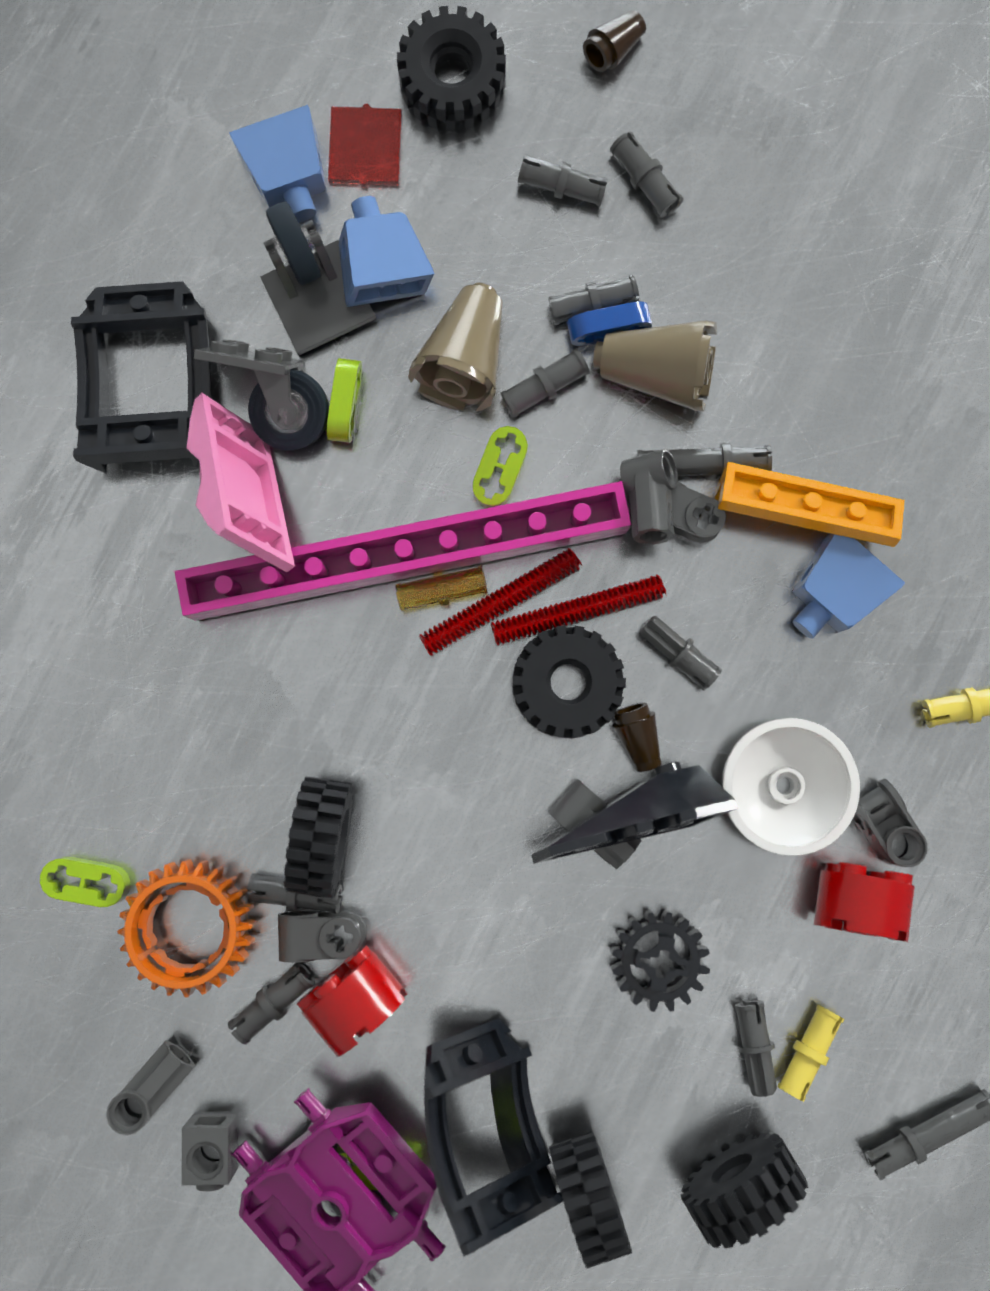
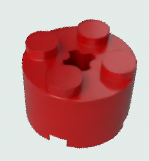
[813,862,915,942]
[297,945,408,1057]

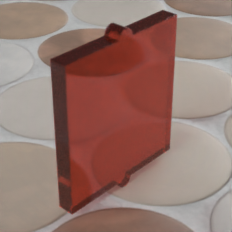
[328,103,402,188]

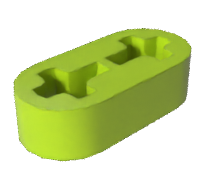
[327,358,362,443]
[472,426,528,508]
[40,857,130,907]

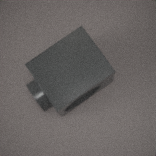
[182,1114,238,1191]

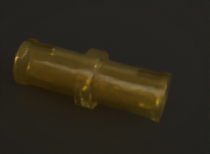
[395,565,488,612]

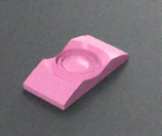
[187,393,295,572]

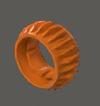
[118,859,257,997]

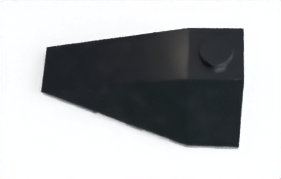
[531,762,738,864]

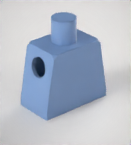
[229,105,326,222]
[339,196,434,307]
[792,533,905,639]

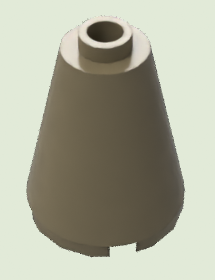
[408,283,503,411]
[593,320,717,412]

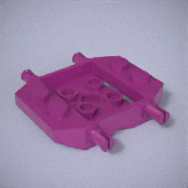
[231,1088,446,1291]

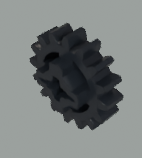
[610,910,710,1012]

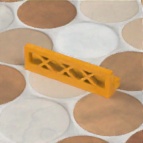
[714,462,905,547]

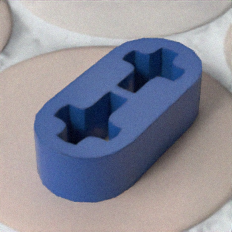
[567,301,652,346]

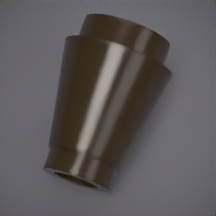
[583,10,646,72]
[612,703,662,772]

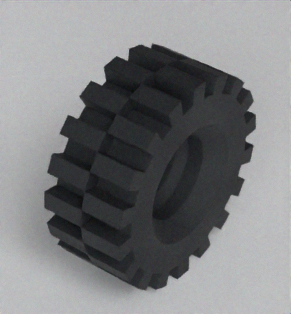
[397,6,506,131]
[512,625,626,738]
[284,776,354,899]
[549,1131,632,1269]
[681,1133,808,1249]

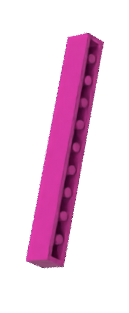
[174,481,631,621]

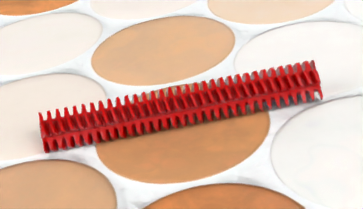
[419,548,582,656]
[490,575,667,646]

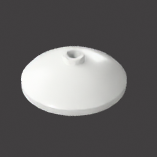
[722,718,860,856]

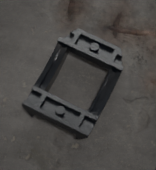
[71,281,212,474]
[424,1018,563,1257]

